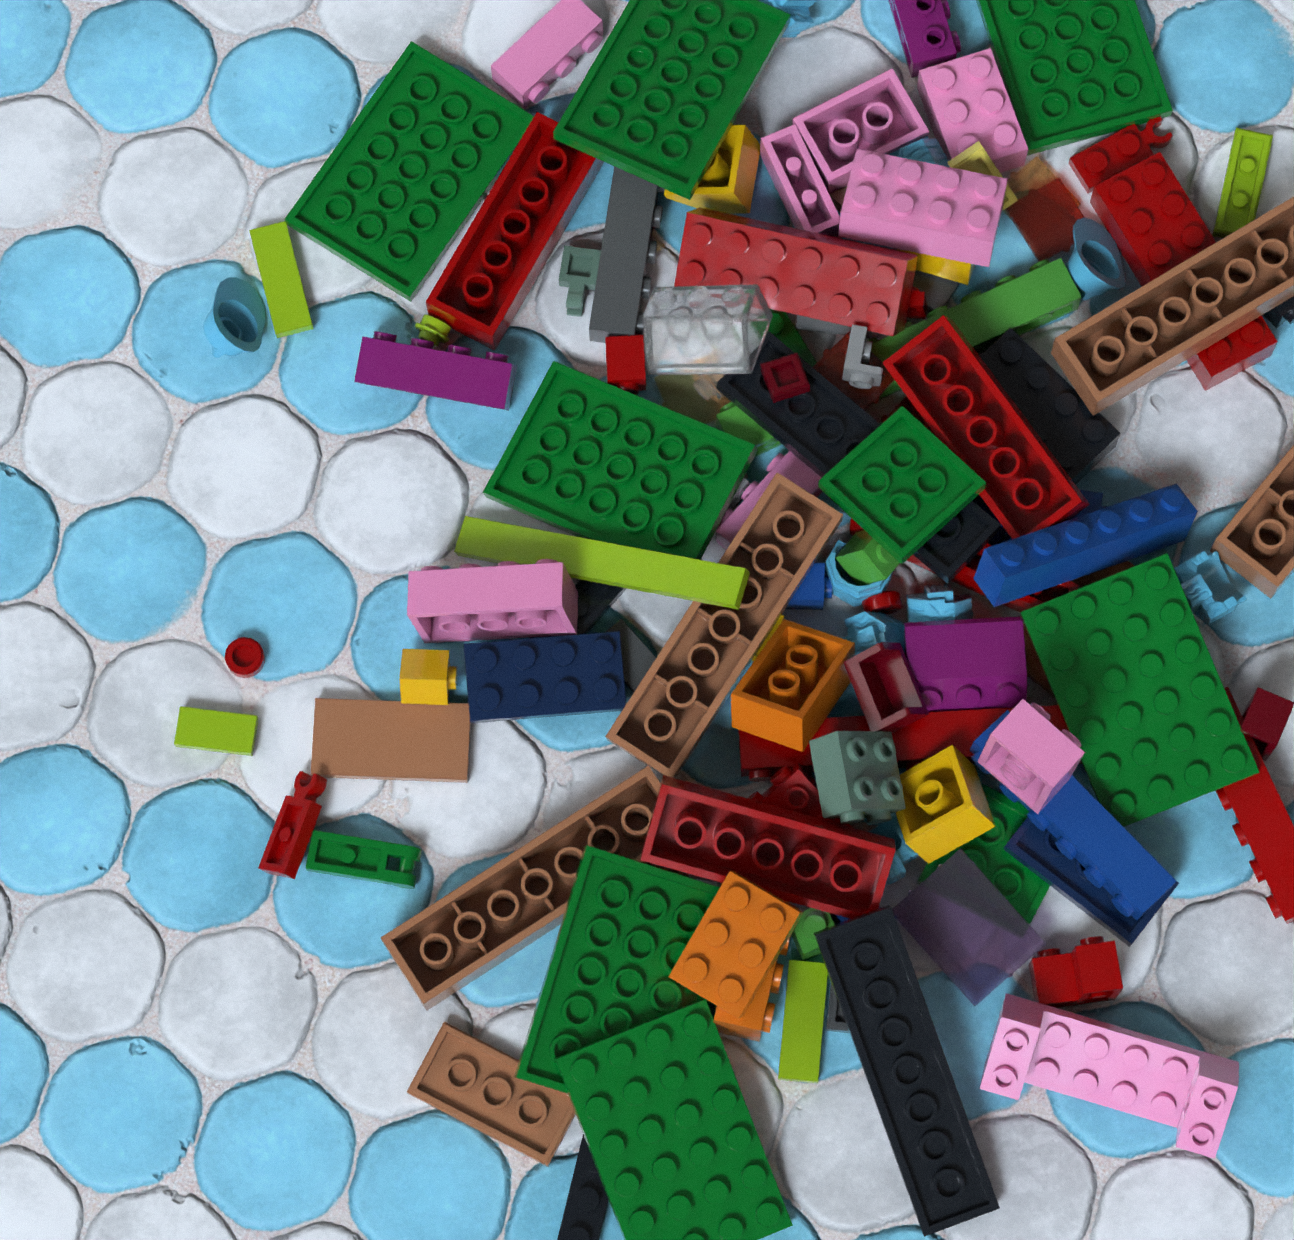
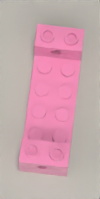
[980,993,1239,1159]

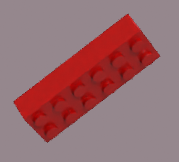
[426,112,604,351]
[1090,152,1278,391]
[674,207,918,336]
[882,315,1090,539]
[640,775,896,919]

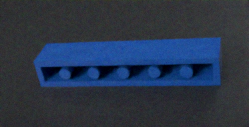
[973,483,1198,607]
[969,710,1177,921]

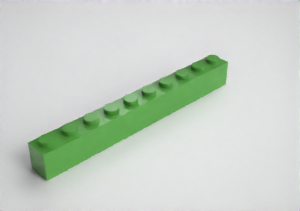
[716,258,1081,457]

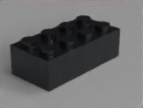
[980,328,1121,485]

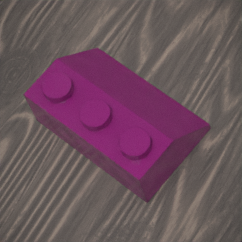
[904,616,1027,712]

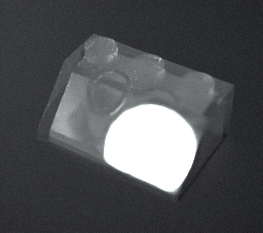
[643,284,773,375]

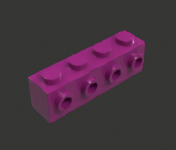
[888,0,961,78]
[354,331,517,411]

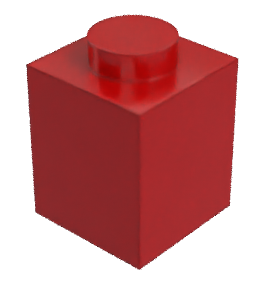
[605,335,646,395]

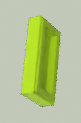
[174,706,259,756]

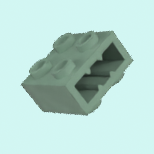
[809,731,906,825]

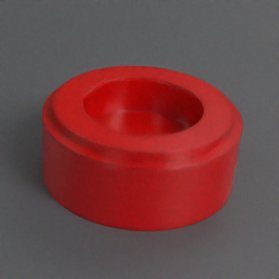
[862,591,903,615]
[225,637,265,678]

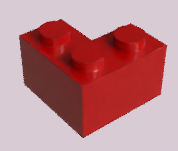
[1028,936,1123,1008]

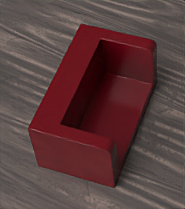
[843,642,929,734]
[1240,687,1294,761]

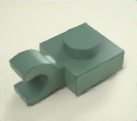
[559,245,601,317]

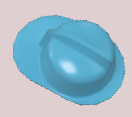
[1066,218,1127,301]
[203,277,265,358]

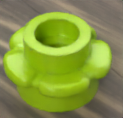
[415,314,451,347]

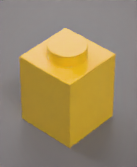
[399,649,457,705]

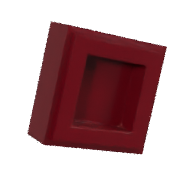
[760,353,810,403]

